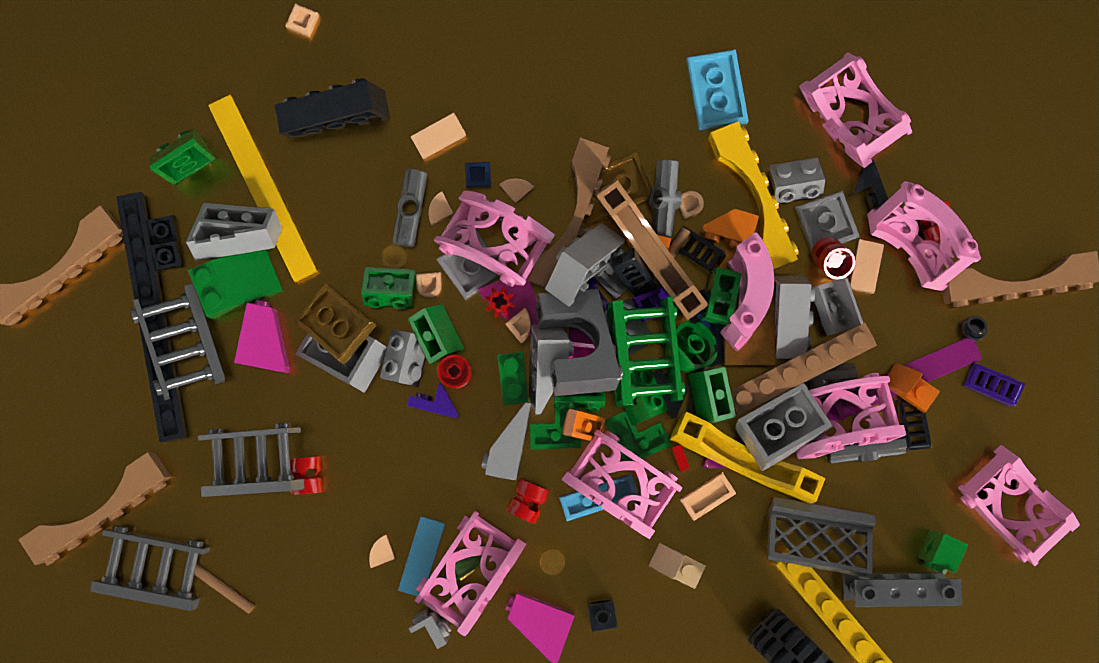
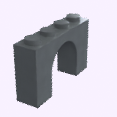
[535,289,623,396]

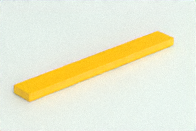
[208,94,318,282]

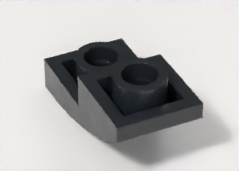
[147,215,182,270]

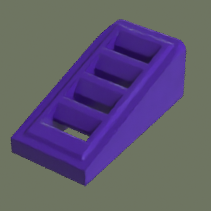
[963,362,1025,407]

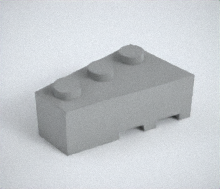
[186,203,282,261]
[545,223,626,307]
[774,273,815,359]

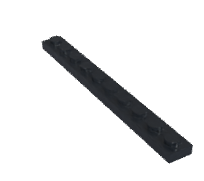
[116,192,187,443]

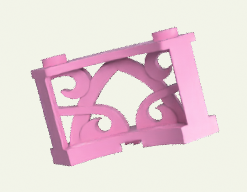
[799,53,912,168]
[867,181,981,291]
[434,191,555,287]
[720,233,774,352]
[796,373,906,459]
[562,429,682,539]
[958,445,1080,566]
[415,511,526,637]

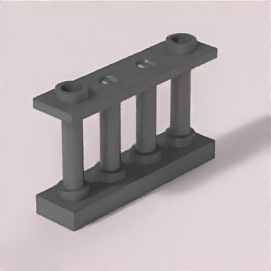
[130,283,225,400]
[198,423,304,497]
[90,525,210,611]
[841,572,962,607]

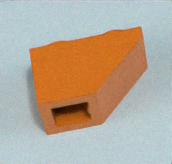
[699,209,759,249]

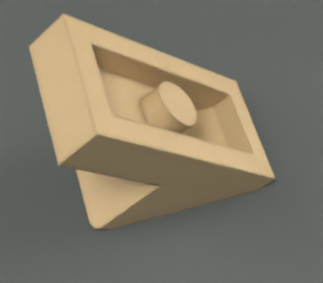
[648,542,706,589]

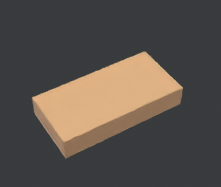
[410,113,466,160]
[849,239,884,294]
[679,472,736,521]

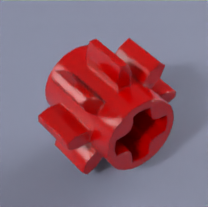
[484,286,516,318]

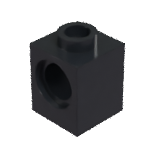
[587,598,618,632]

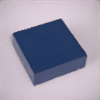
[465,162,491,189]

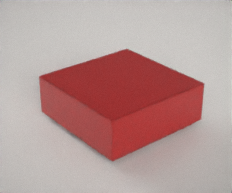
[669,445,690,472]

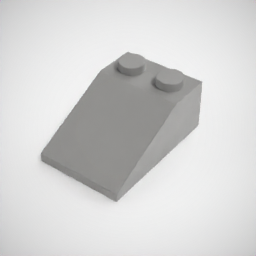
[529,325,573,414]
[295,333,387,393]
[735,383,833,471]
[482,403,531,481]

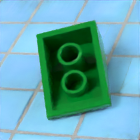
[149,129,216,185]
[188,249,283,319]

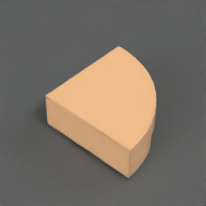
[499,178,534,204]
[428,192,454,226]
[505,308,531,344]
[369,534,396,568]

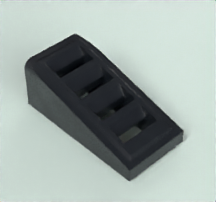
[669,225,726,275]
[612,248,659,297]
[896,400,932,451]

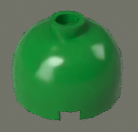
[676,321,717,373]

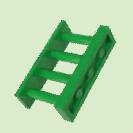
[606,297,685,407]

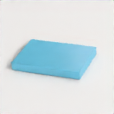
[686,49,749,131]

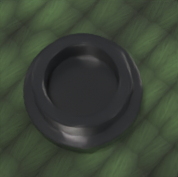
[961,316,988,341]

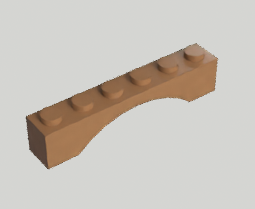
[529,137,611,288]
[595,179,708,320]
[0,206,123,325]
[942,251,1099,307]
[730,323,877,415]
[18,452,172,565]

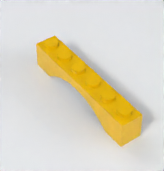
[708,121,799,271]
[669,412,825,504]
[771,548,893,663]

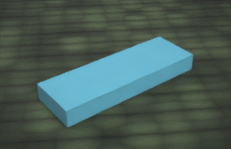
[559,474,638,521]
[398,516,446,596]

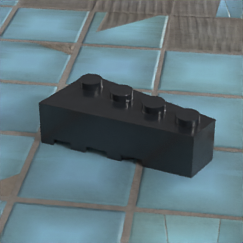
[274,78,390,138]

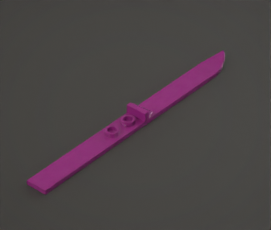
[702,338,982,469]

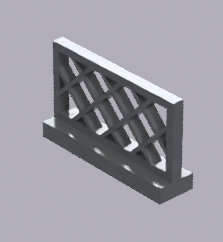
[767,497,875,578]

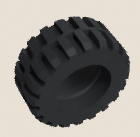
[748,609,834,663]

